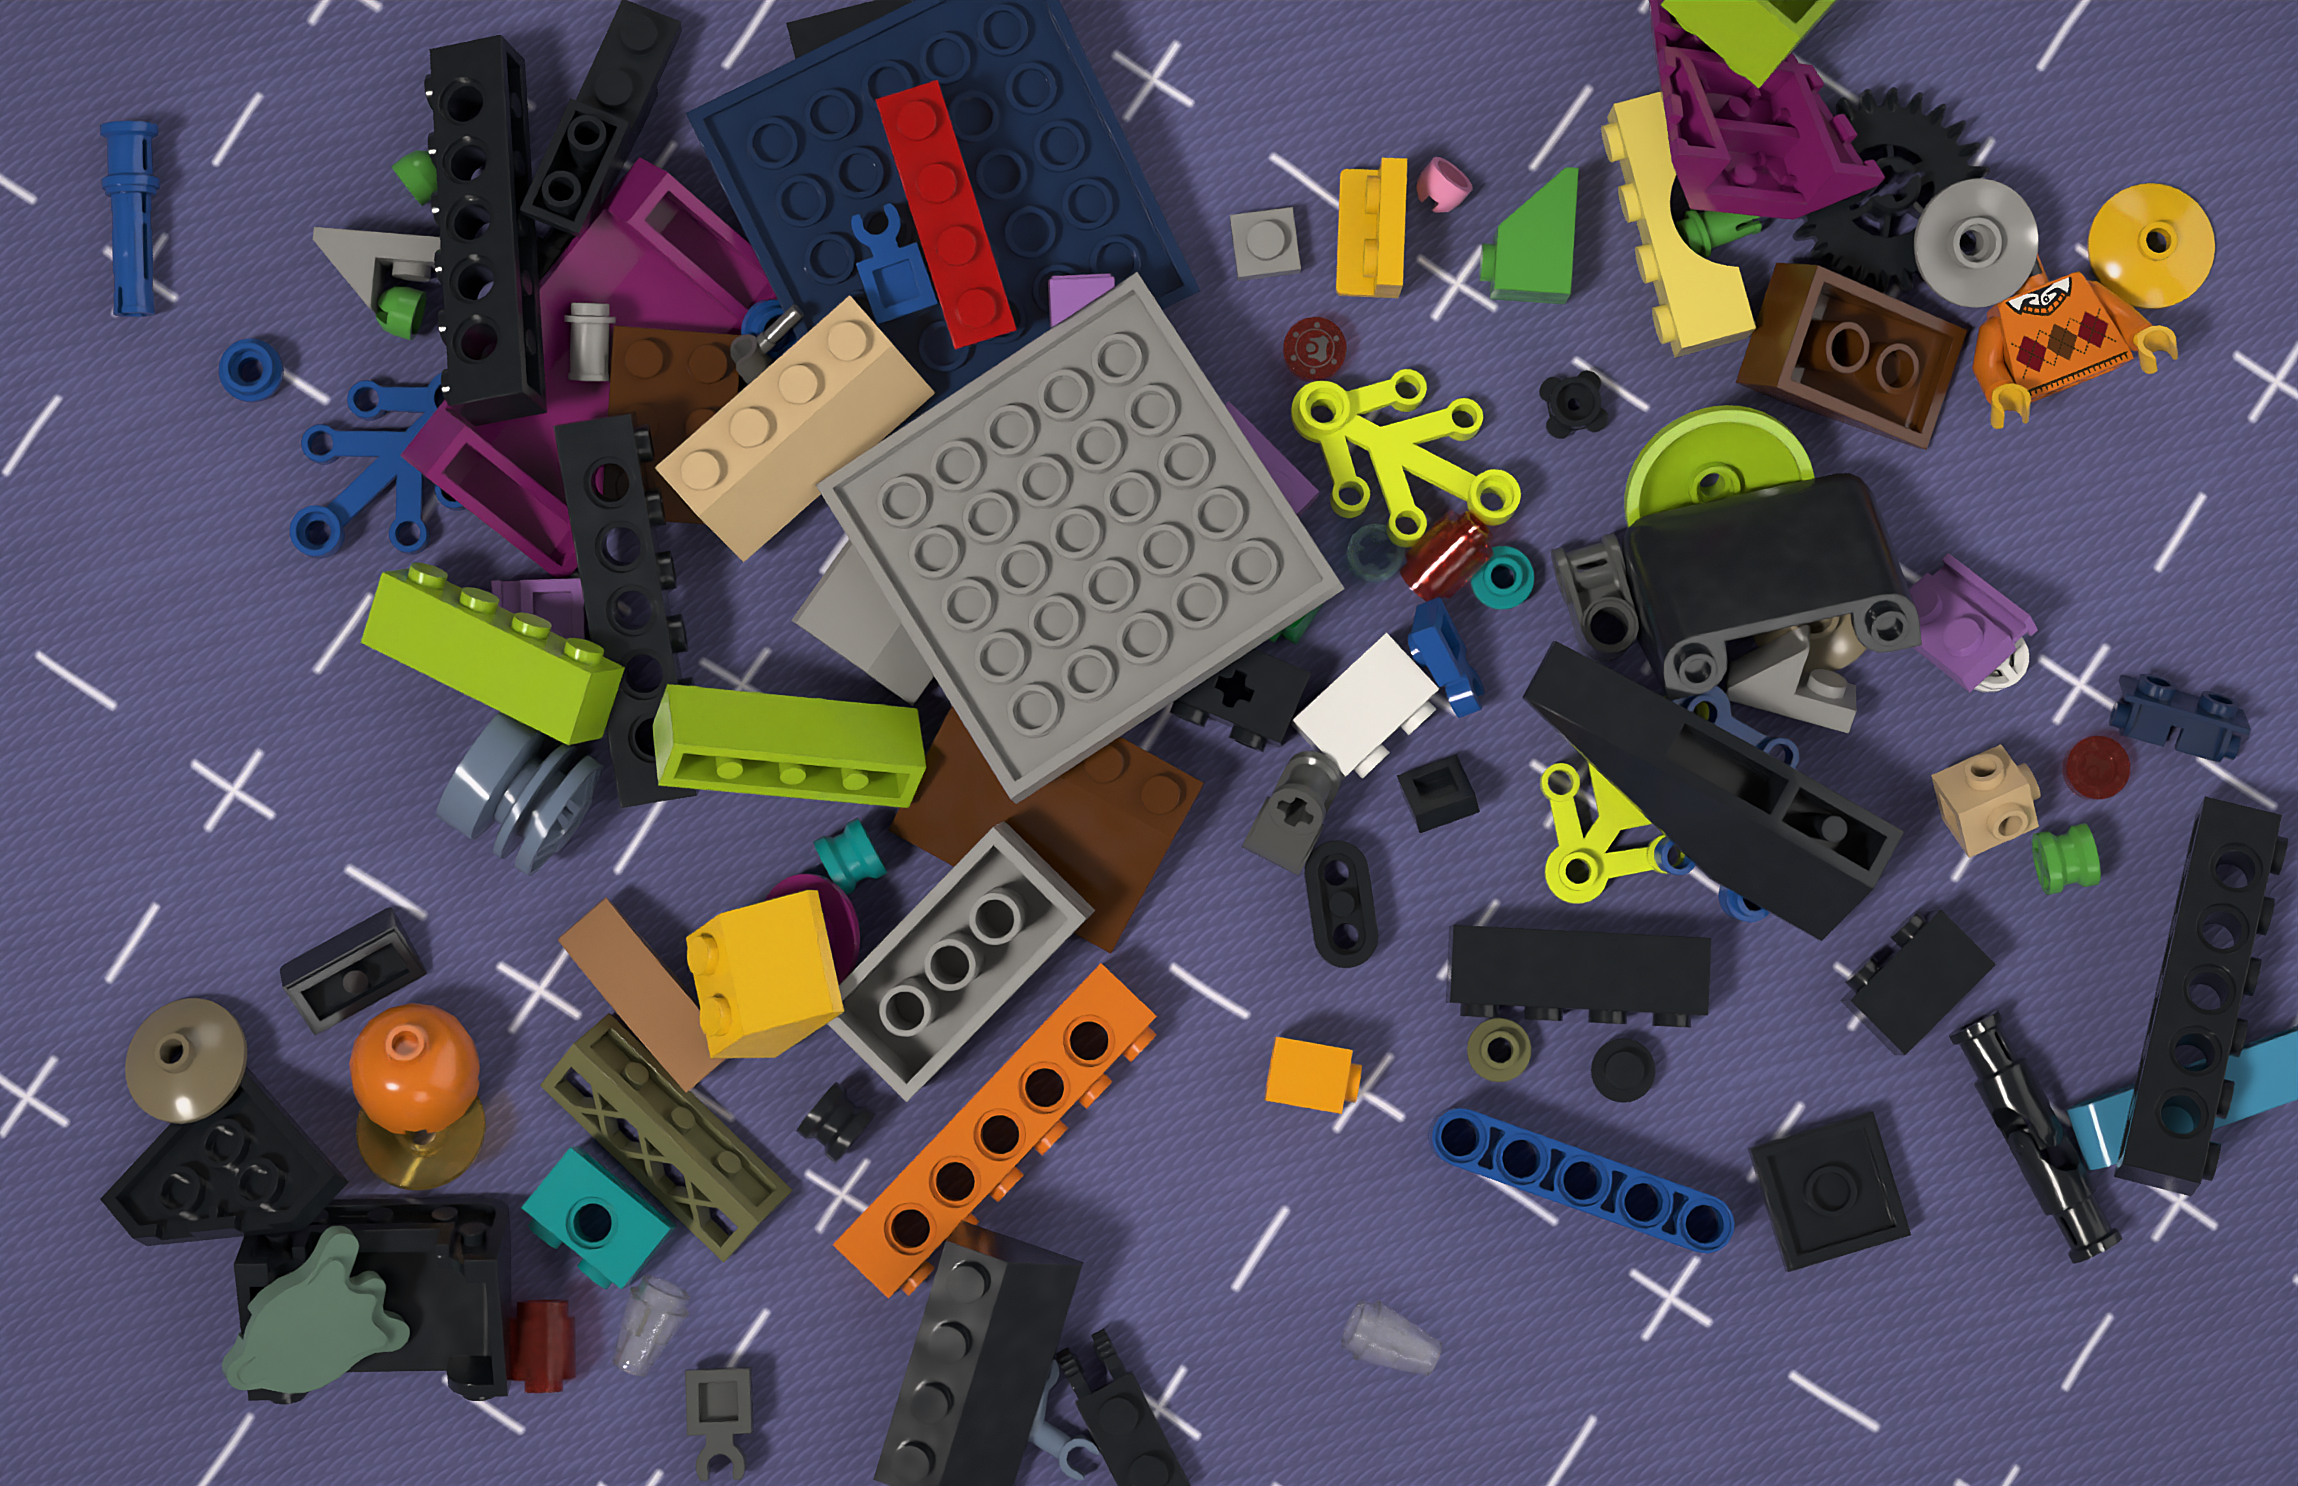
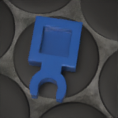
[851,203,938,325]
[1408,597,1485,718]

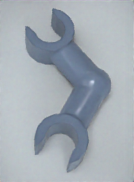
[1028,1356,1100,1480]

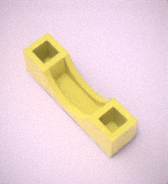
[1601,92,1756,358]

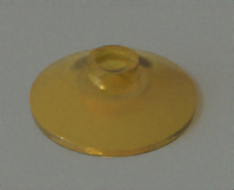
[356,1095,486,1190]

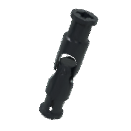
[1949,1010,2123,1264]

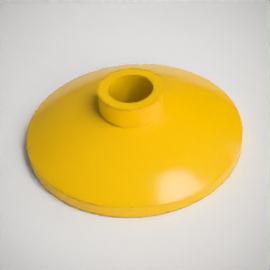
[2087,183,2215,309]

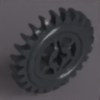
[1792,87,1990,294]

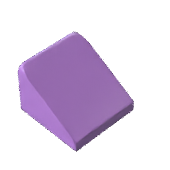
[1048,274,1115,327]

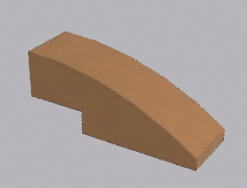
[557,896,726,1093]

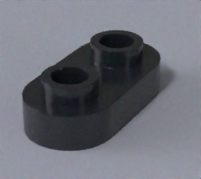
[1304,840,1378,968]

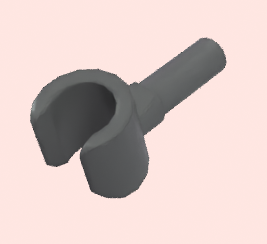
[730,304,804,385]

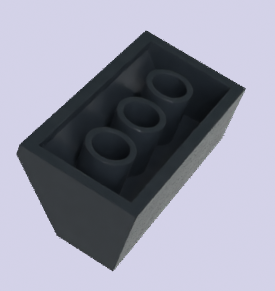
[873,1221,1084,1486]

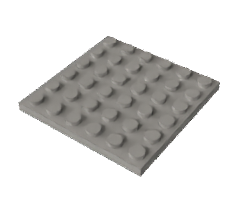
[816,272,1345,804]

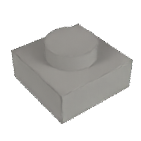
[1229,207,1301,281]

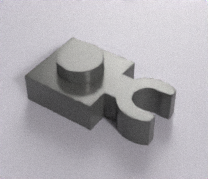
[685,1367,754,1481]

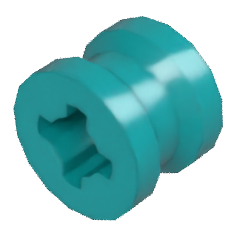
[813,817,888,895]

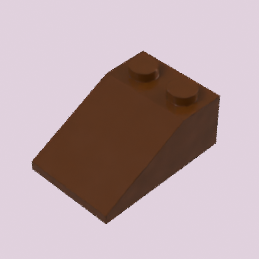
[1735,263,1967,450]

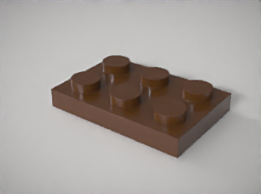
[602,326,741,525]

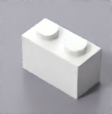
[1291,633,1439,780]

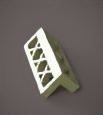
[540,1013,793,1263]

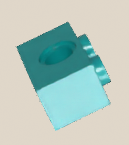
[521,1145,677,1290]

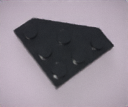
[100,1066,349,1246]

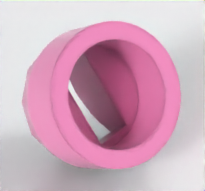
[1416,157,1473,213]

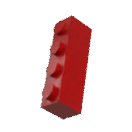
[875,80,1017,350]

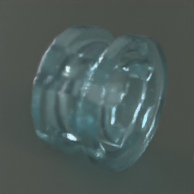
[1346,524,1404,583]

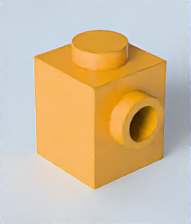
[1264,1037,1362,1114]

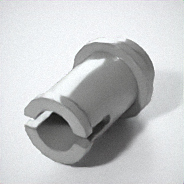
[564,303,616,381]

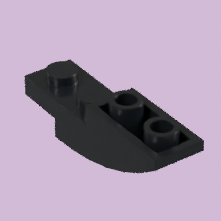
[519,0,682,238]

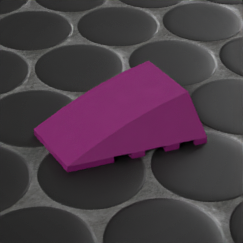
[1648,0,1885,220]

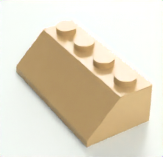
[655,295,935,562]

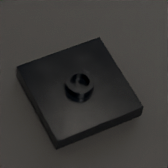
[1748,1111,1911,1272]

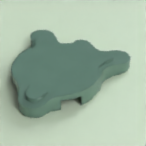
[222,1226,410,1394]

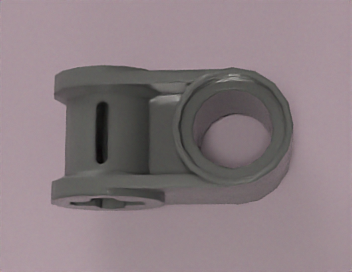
[1551,533,1639,662]
[1242,751,1342,876]

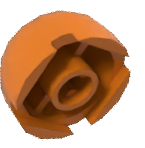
[349,1002,480,1135]

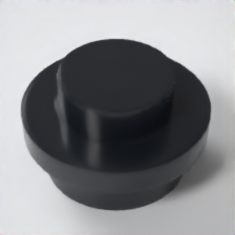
[1590,1038,1655,1103]

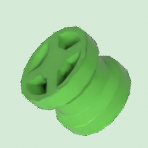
[2032,823,2101,895]

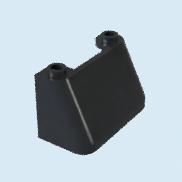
[1622,473,1922,701]
[234,1197,512,1405]

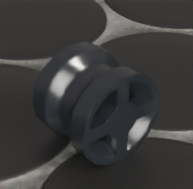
[796,1082,876,1164]

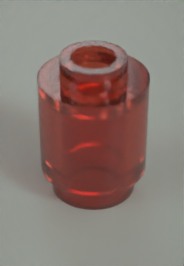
[1399,510,1494,602]
[510,1299,576,1393]

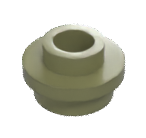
[1467,1018,1531,1082]

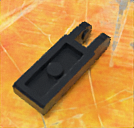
[1056,1328,1191,1486]

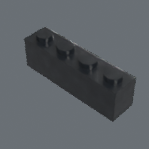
[1446,925,1711,1028]

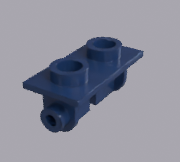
[2109,674,2251,763]

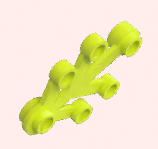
[1291,369,1521,547]
[1540,695,1709,904]

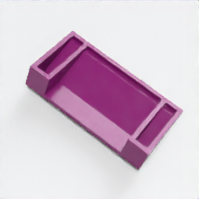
[400,157,777,579]

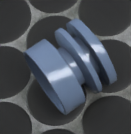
[436,712,604,876]

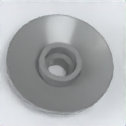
[1914,179,2039,308]

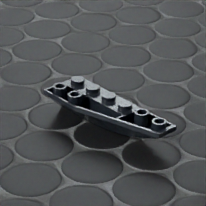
[1522,641,1904,941]

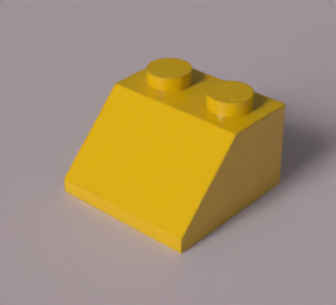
[686,890,844,1059]

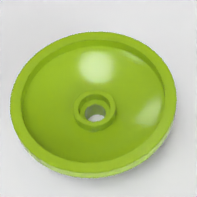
[1624,405,1815,528]

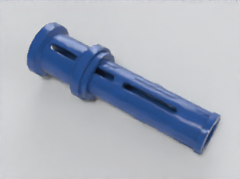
[100,121,160,317]

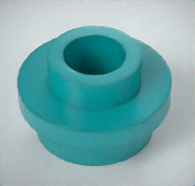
[1470,546,1534,610]

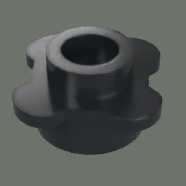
[1539,370,1608,439]

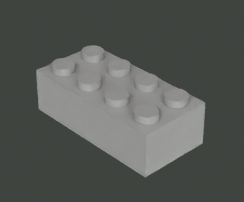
[827,821,1095,1102]

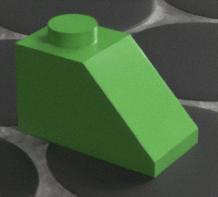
[1479,167,1579,305]

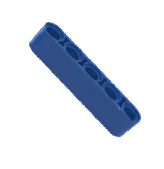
[1428,1107,1735,1254]

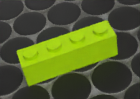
[360,562,625,745]
[652,684,926,808]

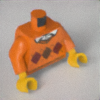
[1972,253,2178,429]

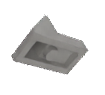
[313,227,441,314]
[1725,625,1857,733]

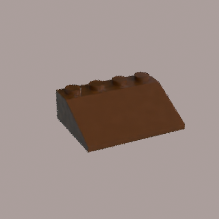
[888,706,1204,954]

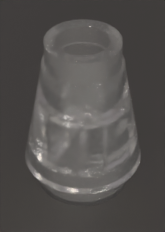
[612,1275,690,1377]
[1341,1300,1442,1377]

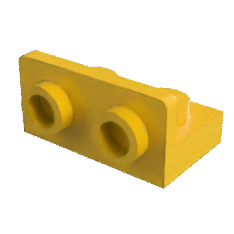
[1336,157,1407,298]

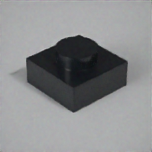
[1397,754,1480,833]

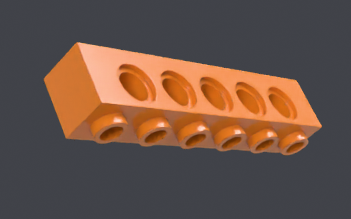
[833,963,1157,1299]

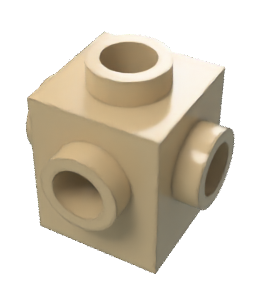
[1931,744,2041,858]

